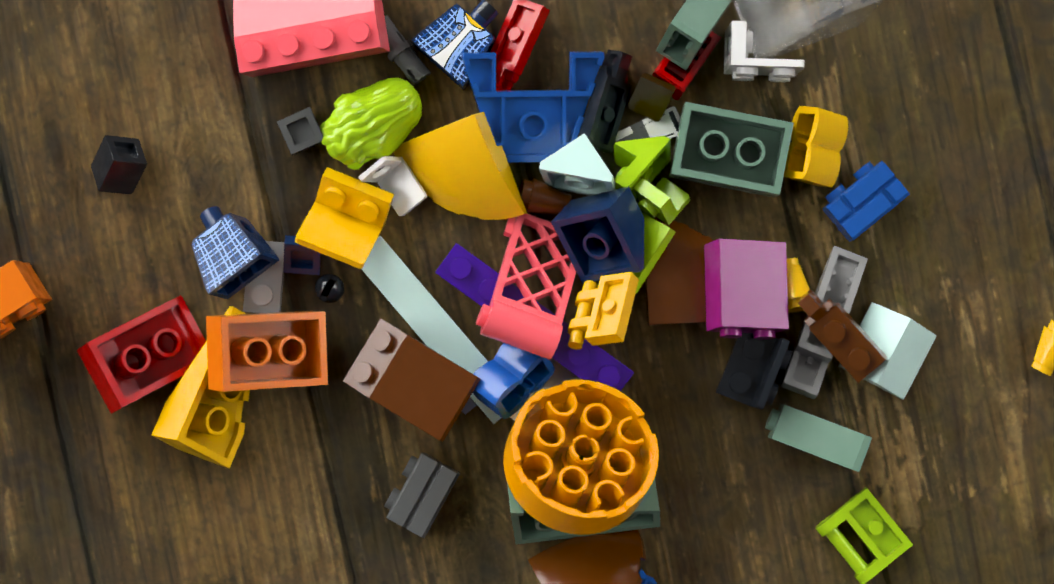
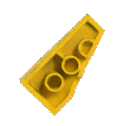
[151,306,250,469]

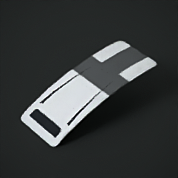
[615,106,680,142]

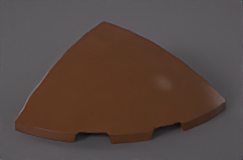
[645,218,714,325]
[528,529,646,584]

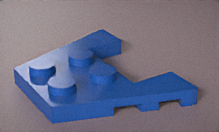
[461,51,604,163]

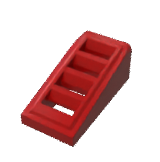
[652,31,722,100]

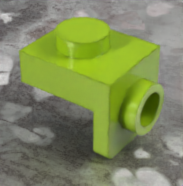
[633,178,690,225]

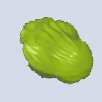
[320,78,422,170]

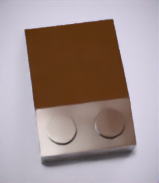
[343,318,480,442]

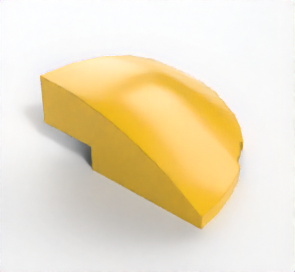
[394,112,527,220]

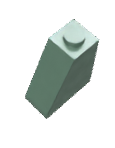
[656,0,732,70]
[765,404,872,472]

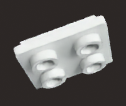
[724,21,805,82]

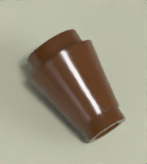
[519,178,572,215]

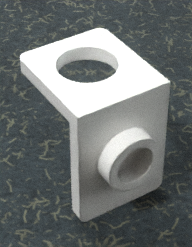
[358,156,427,216]

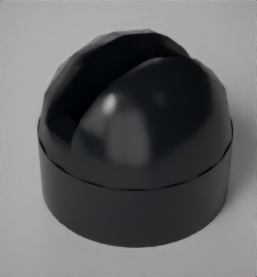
[315,274,345,303]

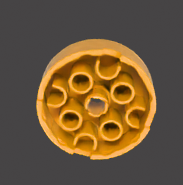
[503,380,659,535]

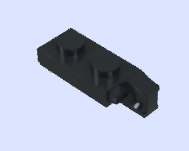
[579,50,632,154]

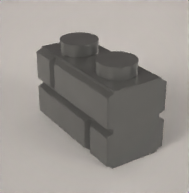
[384,452,460,539]

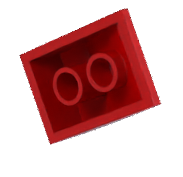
[77,295,206,414]

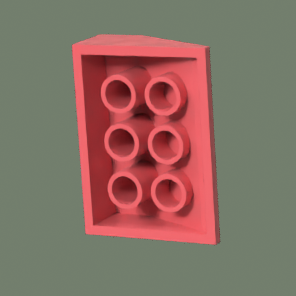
[233,0,390,77]

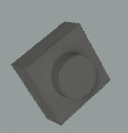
[277,107,324,156]

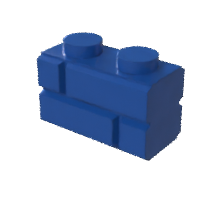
[822,161,910,242]

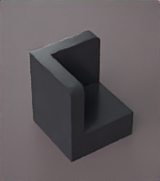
[91,135,147,194]

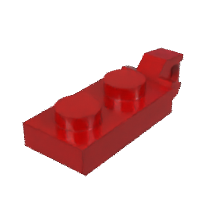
[490,0,550,90]

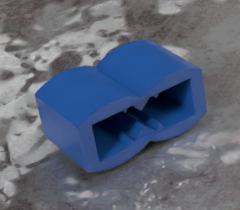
[473,343,555,419]

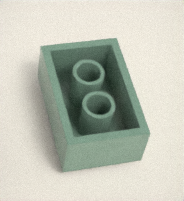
[669,102,794,198]

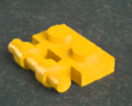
[568,272,639,350]

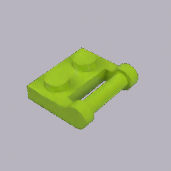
[815,487,913,584]

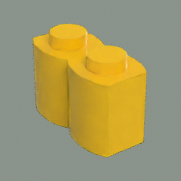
[784,106,848,188]

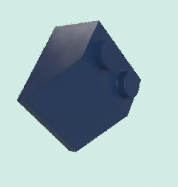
[551,186,644,284]

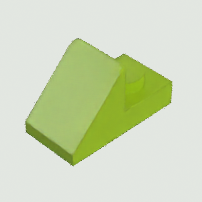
[614,136,671,200]

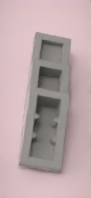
[780,246,868,399]

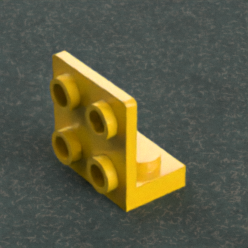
[295,167,394,269]

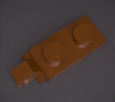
[798,289,887,383]

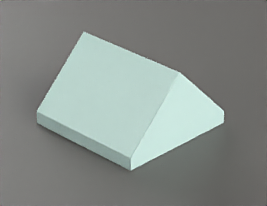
[539,133,615,196]
[839,302,937,400]

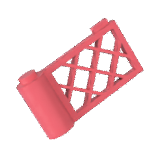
[476,213,576,360]

